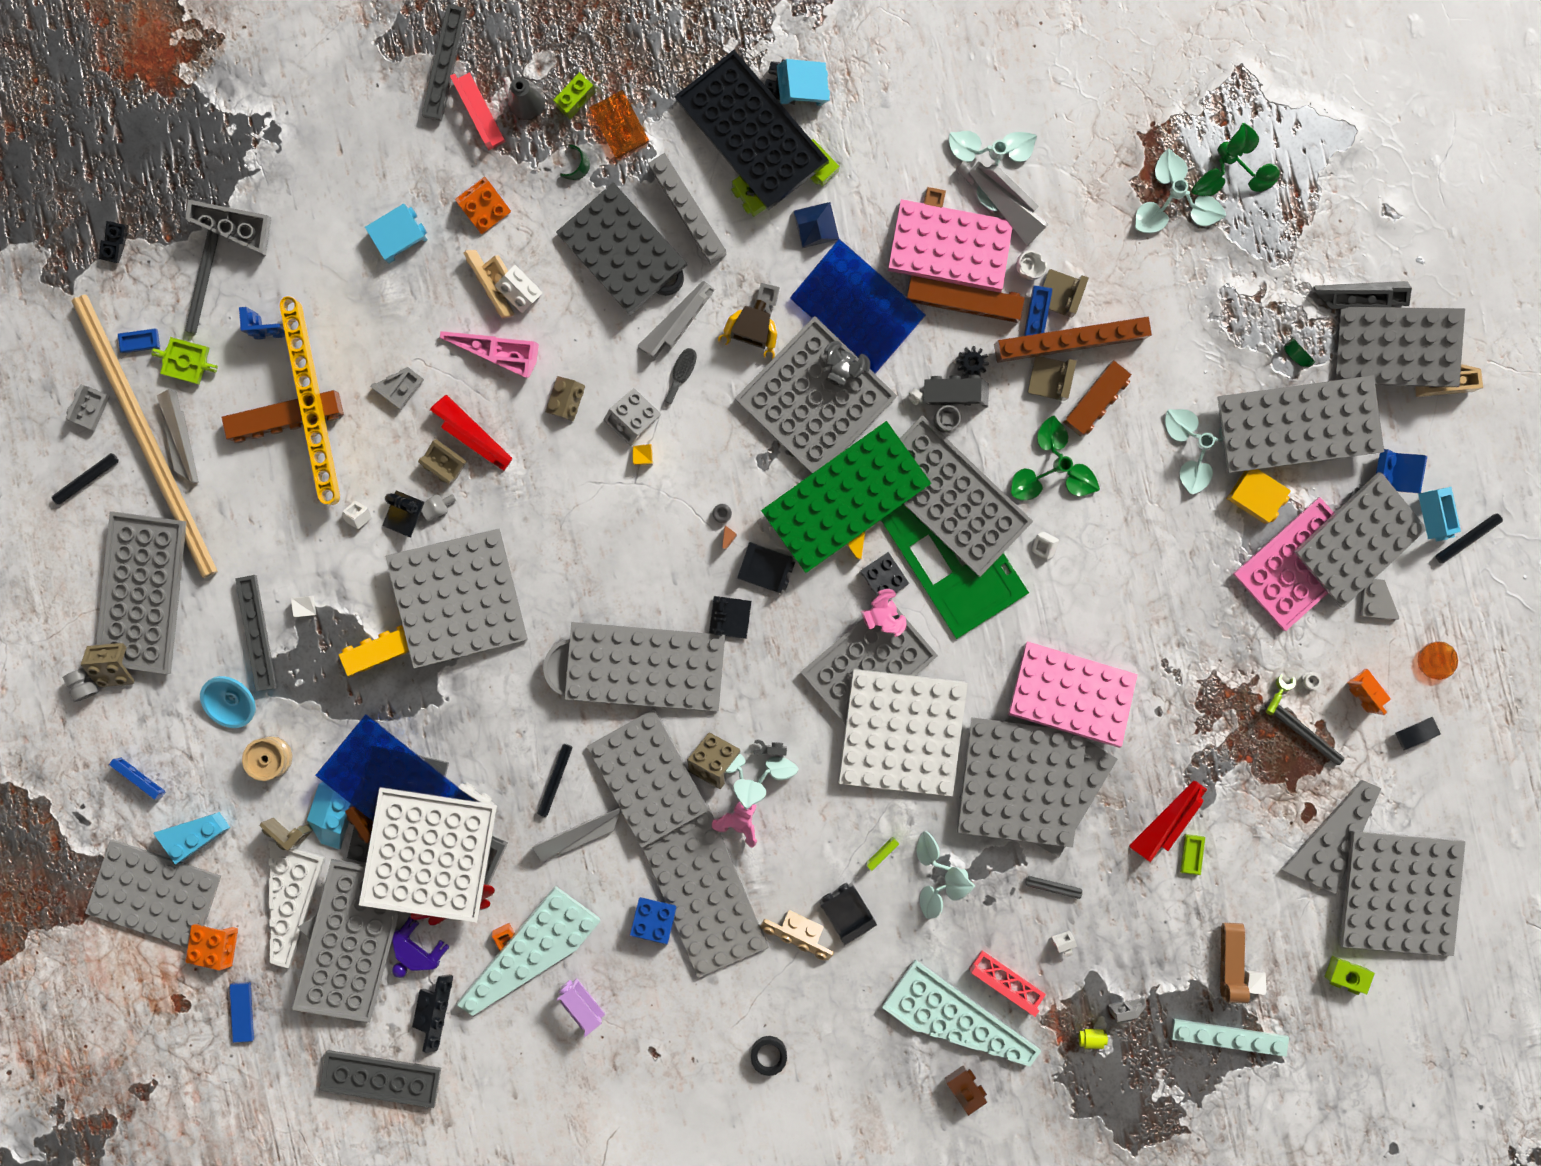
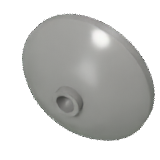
[543,639,570,696]

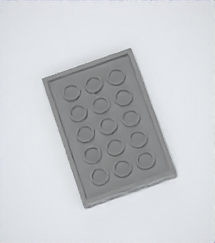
[1336,307,1465,387]
[1294,472,1426,608]
[801,599,938,725]
[587,709,709,848]
[85,840,221,948]

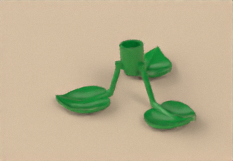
[1191,123,1280,196]
[1011,416,1100,500]

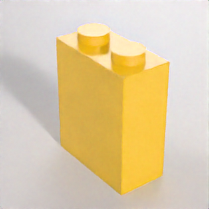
[1226,469,1291,524]

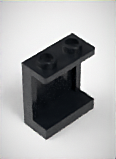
[737,542,795,594]
[819,883,877,946]

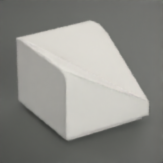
[341,501,371,529]
[1031,532,1060,560]
[291,596,316,617]
[1244,970,1266,995]

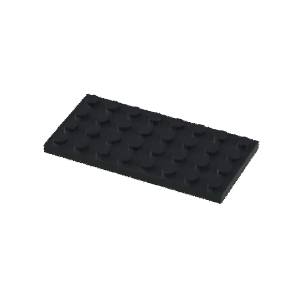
[674,50,829,211]

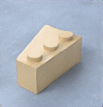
[1415,364,1483,397]

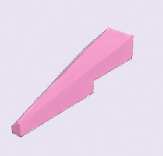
[440,331,539,378]

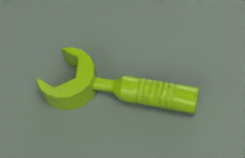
[1266,675,1296,715]

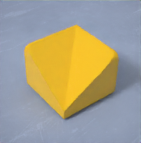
[633,444,653,465]

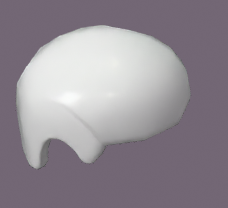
[1016,250,1047,280]

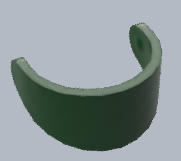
[560,144,590,180]
[1284,337,1315,368]

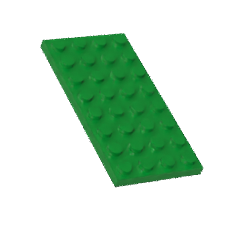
[761,421,932,573]

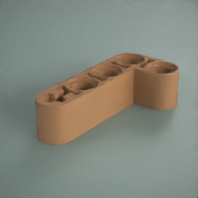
[1220,923,1250,1003]

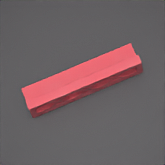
[450,72,506,150]
[969,950,1046,1017]

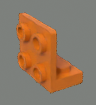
[455,176,511,234]
[1347,669,1391,715]
[186,924,238,970]

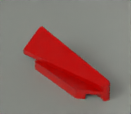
[430,395,512,471]
[1129,781,1207,862]

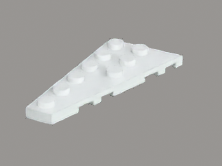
[269,840,325,969]

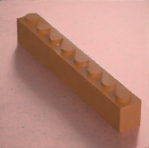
[994,316,1152,363]

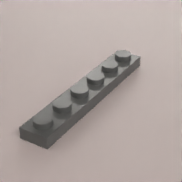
[422,4,467,121]
[235,575,277,692]

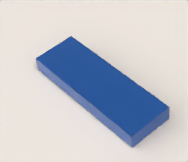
[1024,285,1053,336]
[109,757,166,800]
[230,982,254,1043]

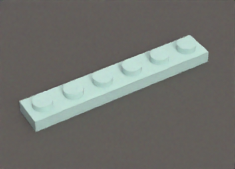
[1170,1019,1289,1057]

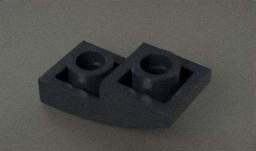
[99,221,128,263]
[1395,717,1441,750]

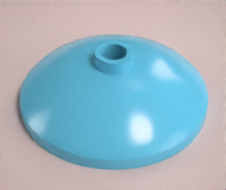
[200,676,256,728]

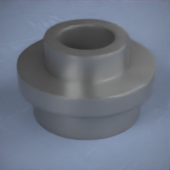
[713,504,732,523]

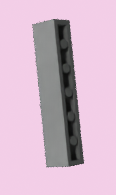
[648,153,726,265]

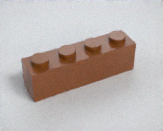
[1063,360,1132,436]

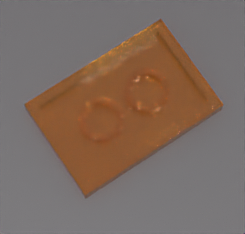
[589,90,650,159]

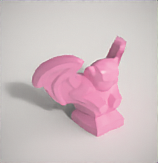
[860,589,906,637]
[712,802,757,848]

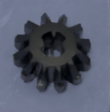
[956,346,989,377]

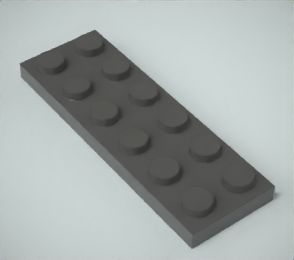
[320,1050,441,1108]

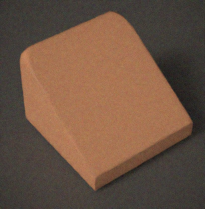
[722,525,737,549]

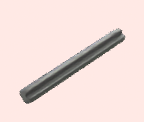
[1265,699,1345,765]

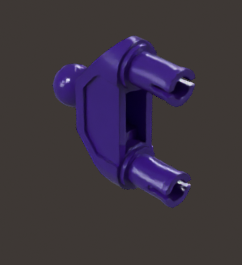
[392,917,449,978]

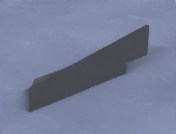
[1314,281,1412,309]

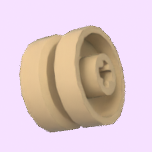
[242,736,293,781]

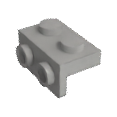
[66,384,110,431]

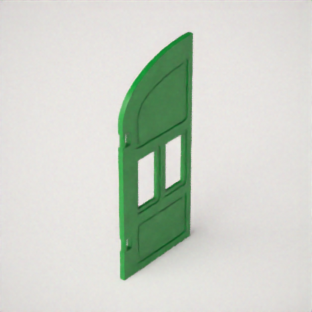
[881,504,1029,639]

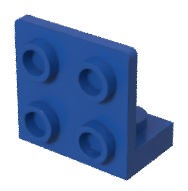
[239,307,285,340]
[1376,449,1427,494]
[630,897,676,945]

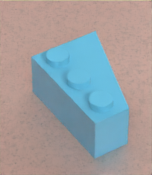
[153,812,230,864]

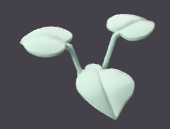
[949,131,1037,212]
[1135,148,1226,233]
[1165,409,1224,494]
[725,754,799,810]
[916,831,975,919]

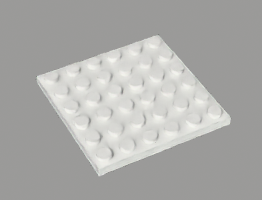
[838,669,968,796]
[359,787,497,922]

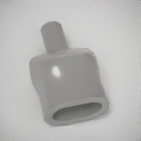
[421,494,456,522]

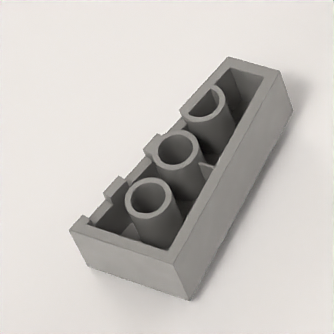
[185,200,271,255]

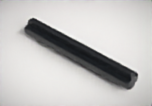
[51,453,119,505]
[1435,513,1503,563]
[537,744,573,817]

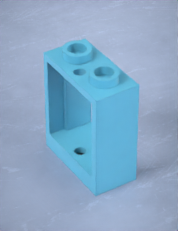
[1418,487,1461,542]

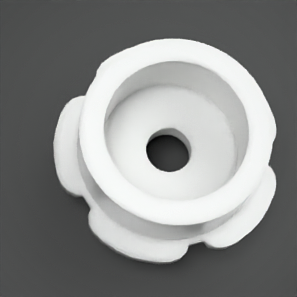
[908,388,924,405]
[1302,672,1321,691]

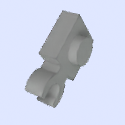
[757,283,780,317]

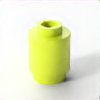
[1079,1029,1108,1049]

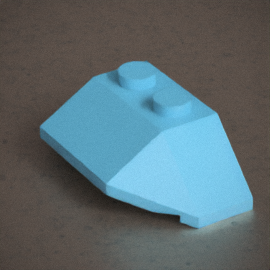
[307,770,364,849]

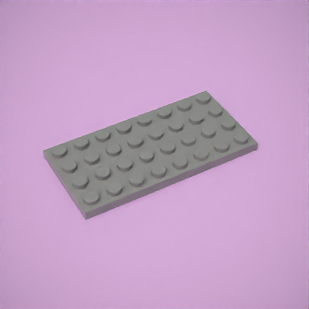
[1217,375,1384,473]
[900,415,1033,577]
[96,511,187,674]
[565,622,725,711]
[643,805,769,978]
[292,859,400,1023]

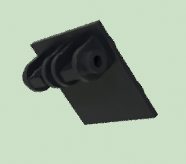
[382,490,424,538]
[860,552,910,596]
[709,596,752,639]

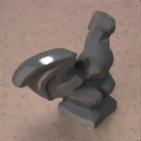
[824,341,870,388]

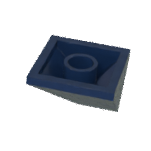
[793,202,839,248]

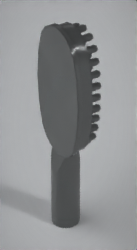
[665,348,697,404]

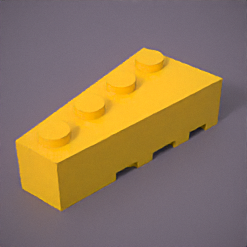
[338,625,409,678]

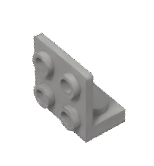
[603,389,661,446]

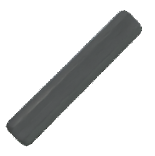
[1026,876,1083,899]

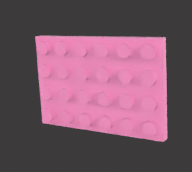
[888,199,1012,292]
[1233,497,1334,631]
[1008,641,1138,748]

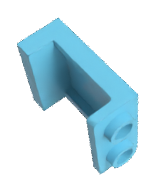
[777,59,830,106]
[365,204,428,264]

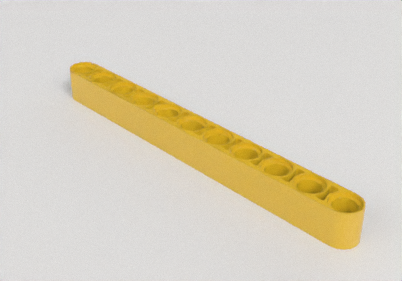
[280,296,340,505]

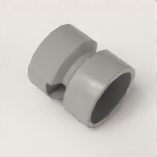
[933,405,961,433]
[62,668,99,702]

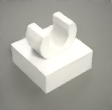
[1052,931,1077,957]

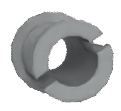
[956,161,976,186]

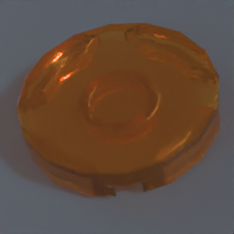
[1417,641,1458,680]

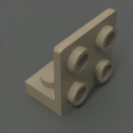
[1043,269,1089,318]
[1028,356,1077,401]
[80,643,135,687]
[687,733,740,789]
[259,818,313,851]

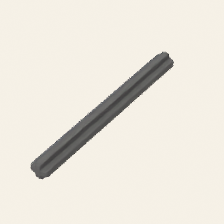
[185,230,219,334]

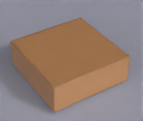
[924,187,946,208]

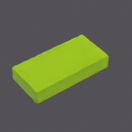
[1180,834,1205,875]
[866,837,899,871]

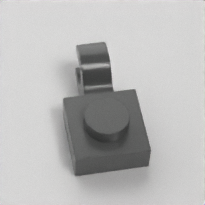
[754,739,787,756]

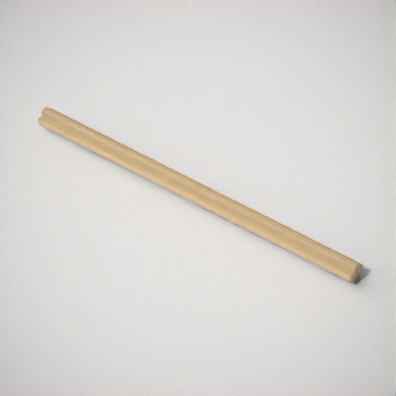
[71,295,218,578]

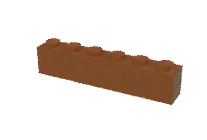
[906,275,1025,323]
[221,390,344,443]

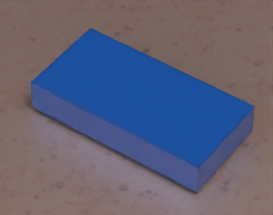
[118,328,160,354]

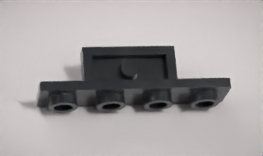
[412,974,453,1053]

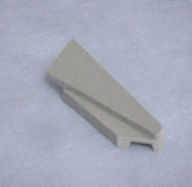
[969,161,1048,245]
[638,281,715,359]
[157,389,199,483]
[532,807,621,862]

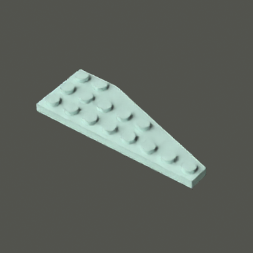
[457,886,601,1016]
[882,959,1041,1067]

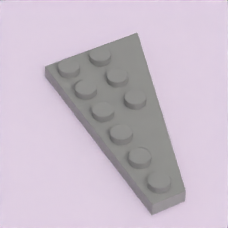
[1281,780,1382,894]

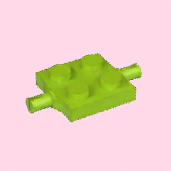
[151,337,218,385]

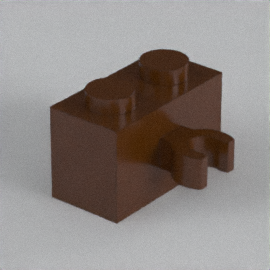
[945,1065,988,1116]

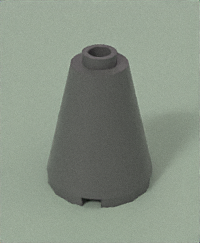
[507,77,546,120]

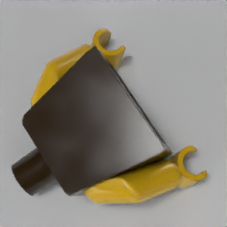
[718,300,777,359]

